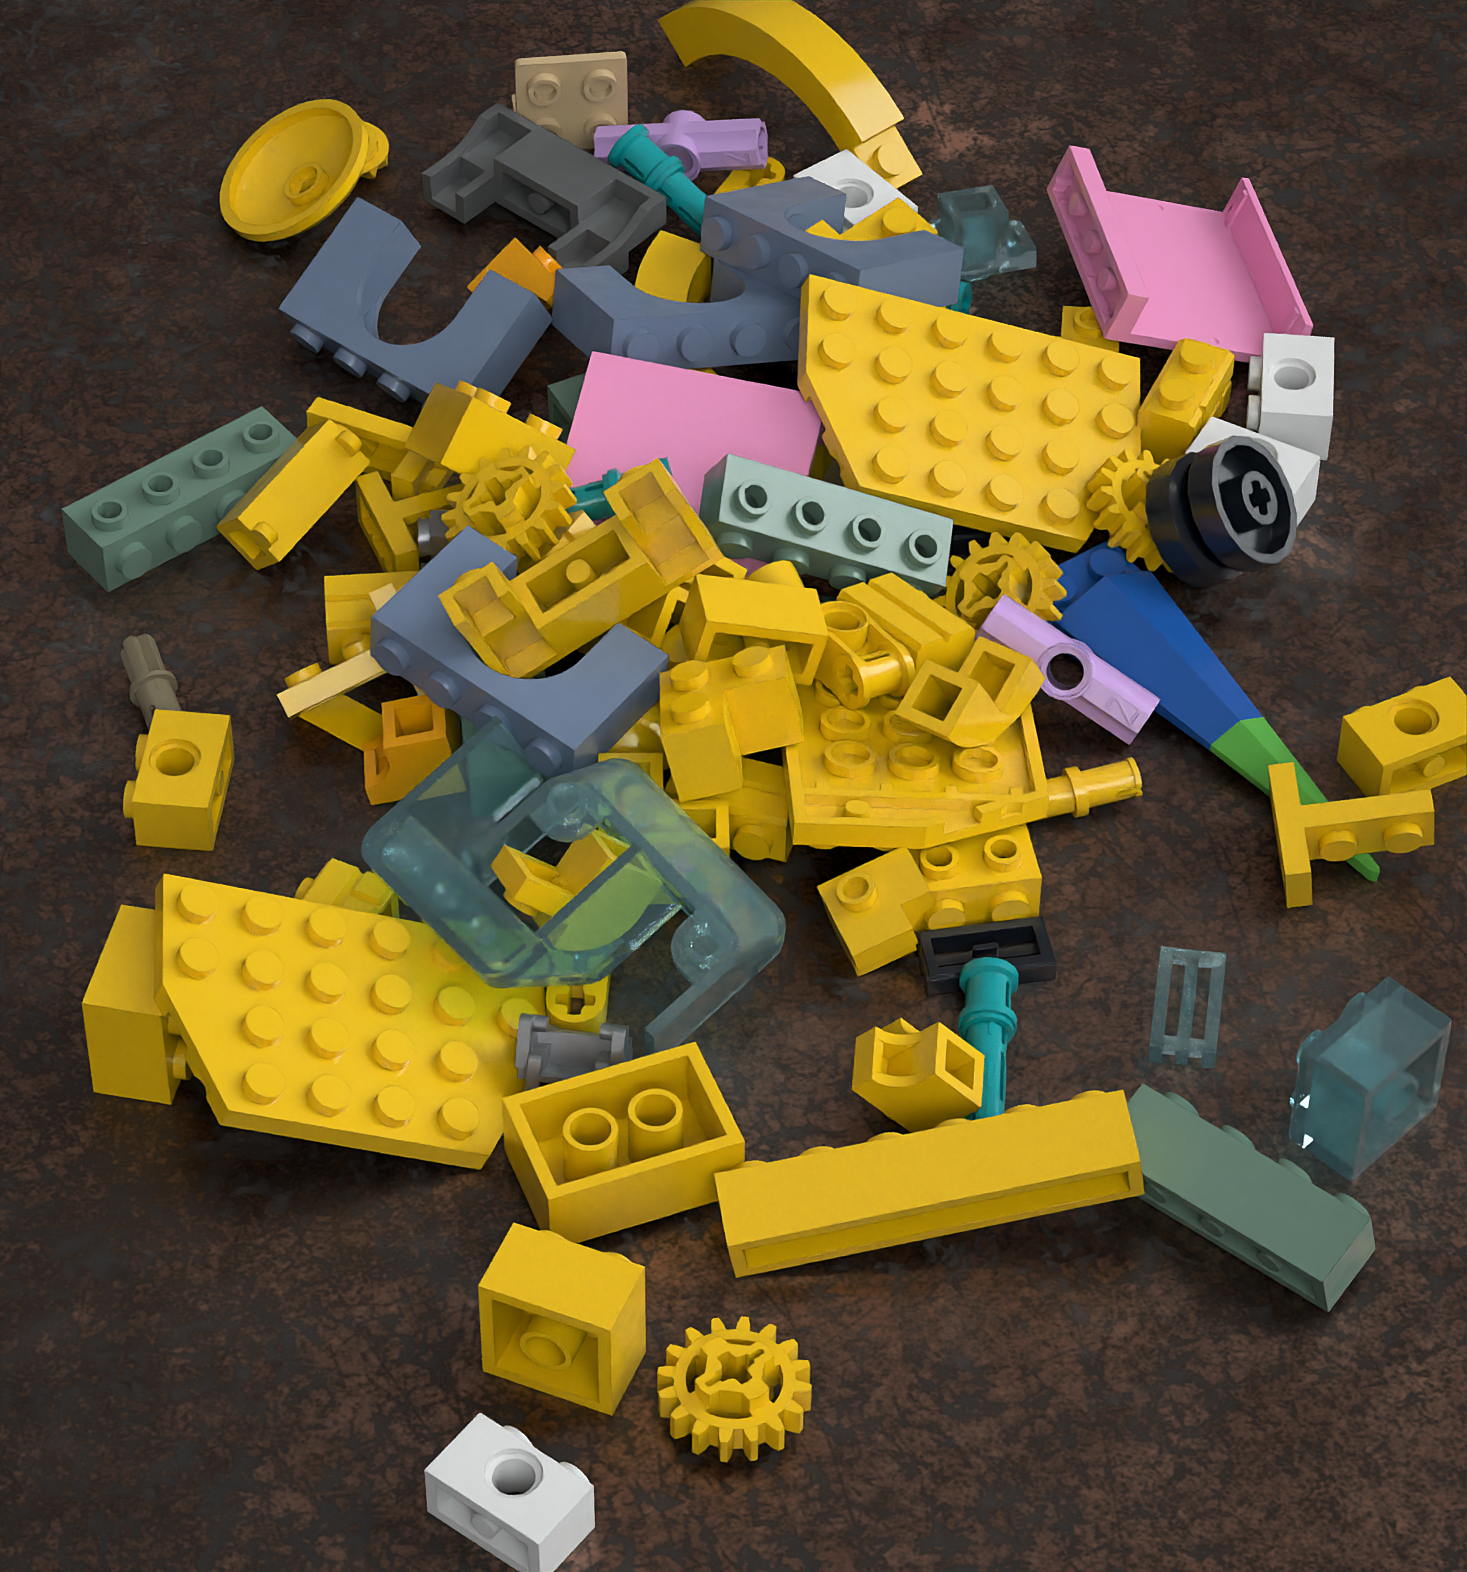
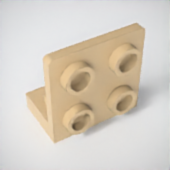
[512,51,628,149]

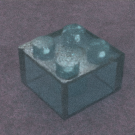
[1288,976,1452,1182]

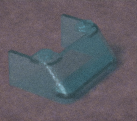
[361,716,682,988]
[470,758,786,1056]

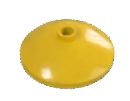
[219,99,368,242]

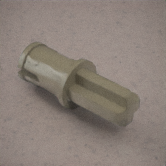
[120,633,182,733]

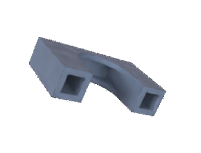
[700,176,964,307]
[278,197,553,410]
[551,258,800,369]
[370,526,669,788]

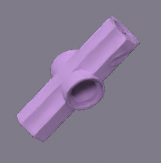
[594,110,768,181]
[974,594,1161,745]

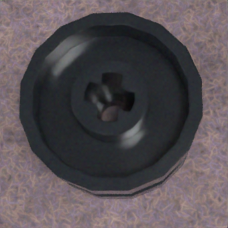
[1145,435,1297,588]

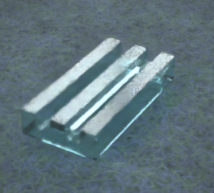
[1148,946,1226,1069]

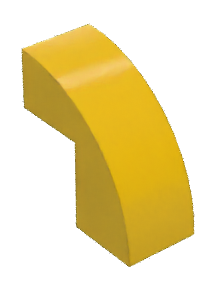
[894,636,1046,748]

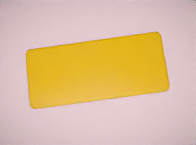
[298,694,383,751]

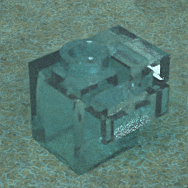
[930,185,1036,281]

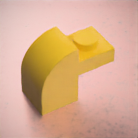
[490,824,659,948]

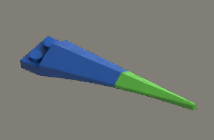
[1046,541,1380,883]

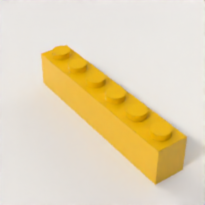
[714,1090,1144,1278]

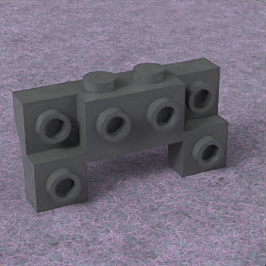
[422,102,666,275]

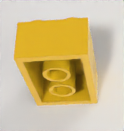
[502,1042,745,1243]

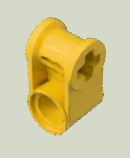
[814,601,916,710]

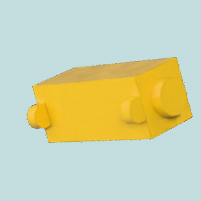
[216,418,371,570]

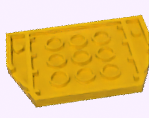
[797,274,1141,553]
[781,678,1049,852]
[154,873,546,1170]

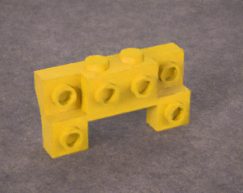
[438,458,724,679]

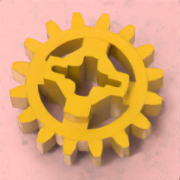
[442,445,577,568]
[1086,449,1173,573]
[933,532,1067,644]
[657,1316,812,1462]

